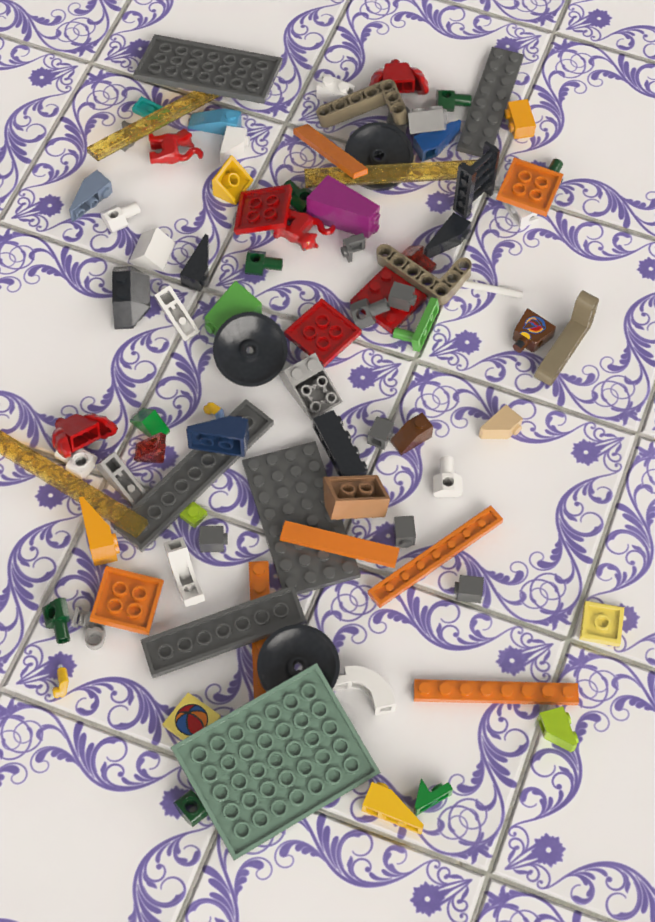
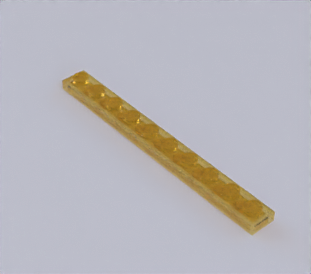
[87,91,220,161]
[304,160,477,188]
[0,430,149,538]

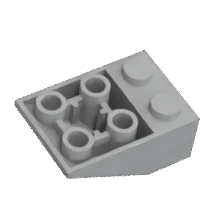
[408,106,447,134]
[279,353,343,420]

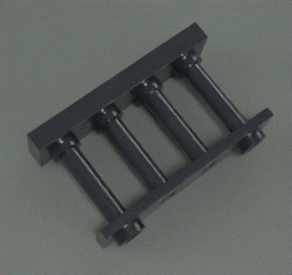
[453,141,500,219]

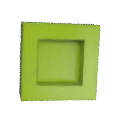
[180,502,208,528]

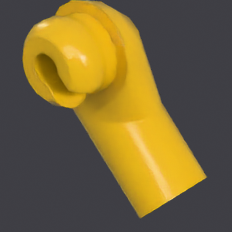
[52,667,69,698]

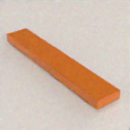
[293,124,368,179]
[280,520,400,568]

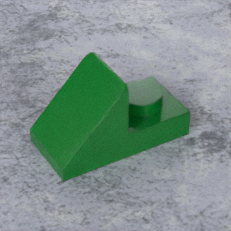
[414,779,453,816]

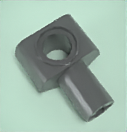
[350,298,390,329]

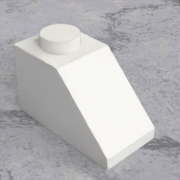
[220,126,250,164]

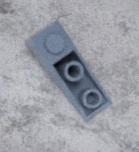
[69,170,113,222]

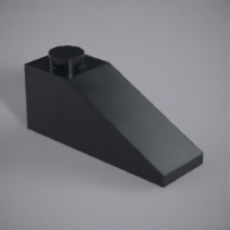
[424,212,472,260]
[180,234,210,292]

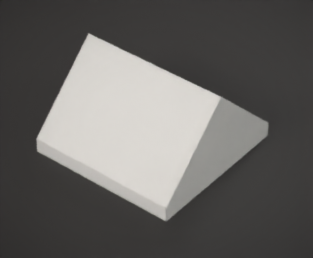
[129,227,175,272]

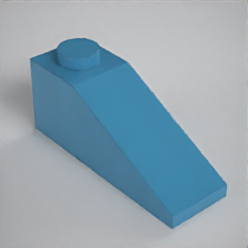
[188,108,242,135]

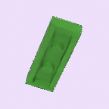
[393,297,439,352]

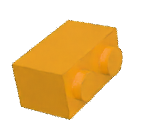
[504,99,536,139]

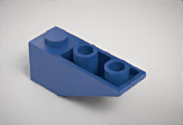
[413,120,461,162]

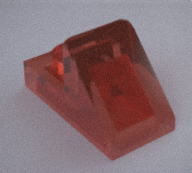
[402,245,437,273]
[134,432,166,463]

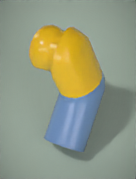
[203,402,225,419]

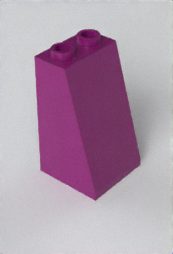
[307,175,380,238]

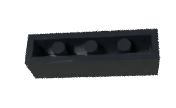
[313,410,368,476]

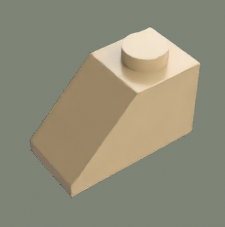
[479,405,523,439]

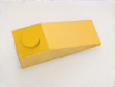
[362,782,424,835]

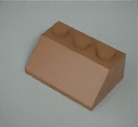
[323,475,390,520]

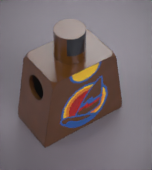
[512,308,556,353]

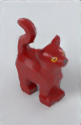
[148,128,204,164]
[273,209,336,251]

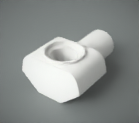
[100,202,140,233]
[54,448,98,479]
[433,456,463,497]

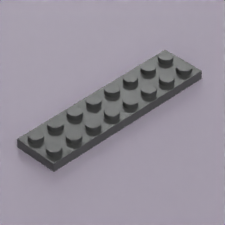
[456,47,524,157]
[141,585,307,678]

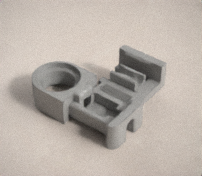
[71,607,106,650]

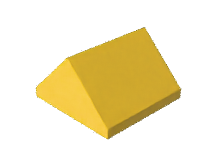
[212,155,254,205]

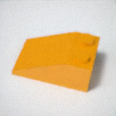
[79,497,120,566]

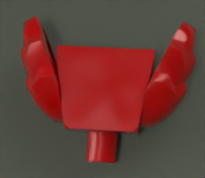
[369,59,429,95]
[51,413,118,458]

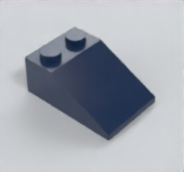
[186,416,249,457]

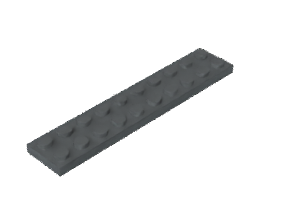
[113,399,274,552]

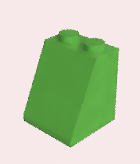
[205,281,262,336]

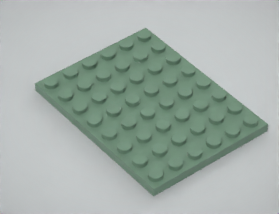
[171,663,381,860]

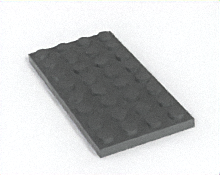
[133,34,282,104]
[242,441,361,595]

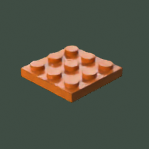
[496,157,564,217]
[90,566,164,636]

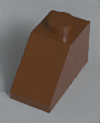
[390,412,433,455]

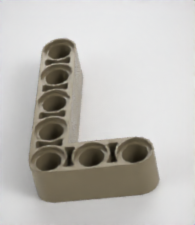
[316,79,409,128]
[376,244,472,305]
[534,290,599,386]

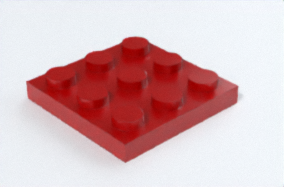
[234,184,292,235]
[350,266,427,334]
[284,298,362,368]

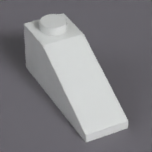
[154,285,200,341]

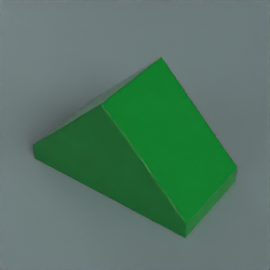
[130,408,170,444]

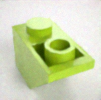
[537,706,579,752]

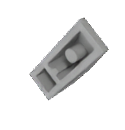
[95,452,147,507]

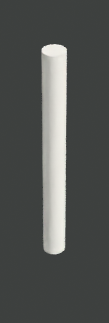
[451,280,523,298]

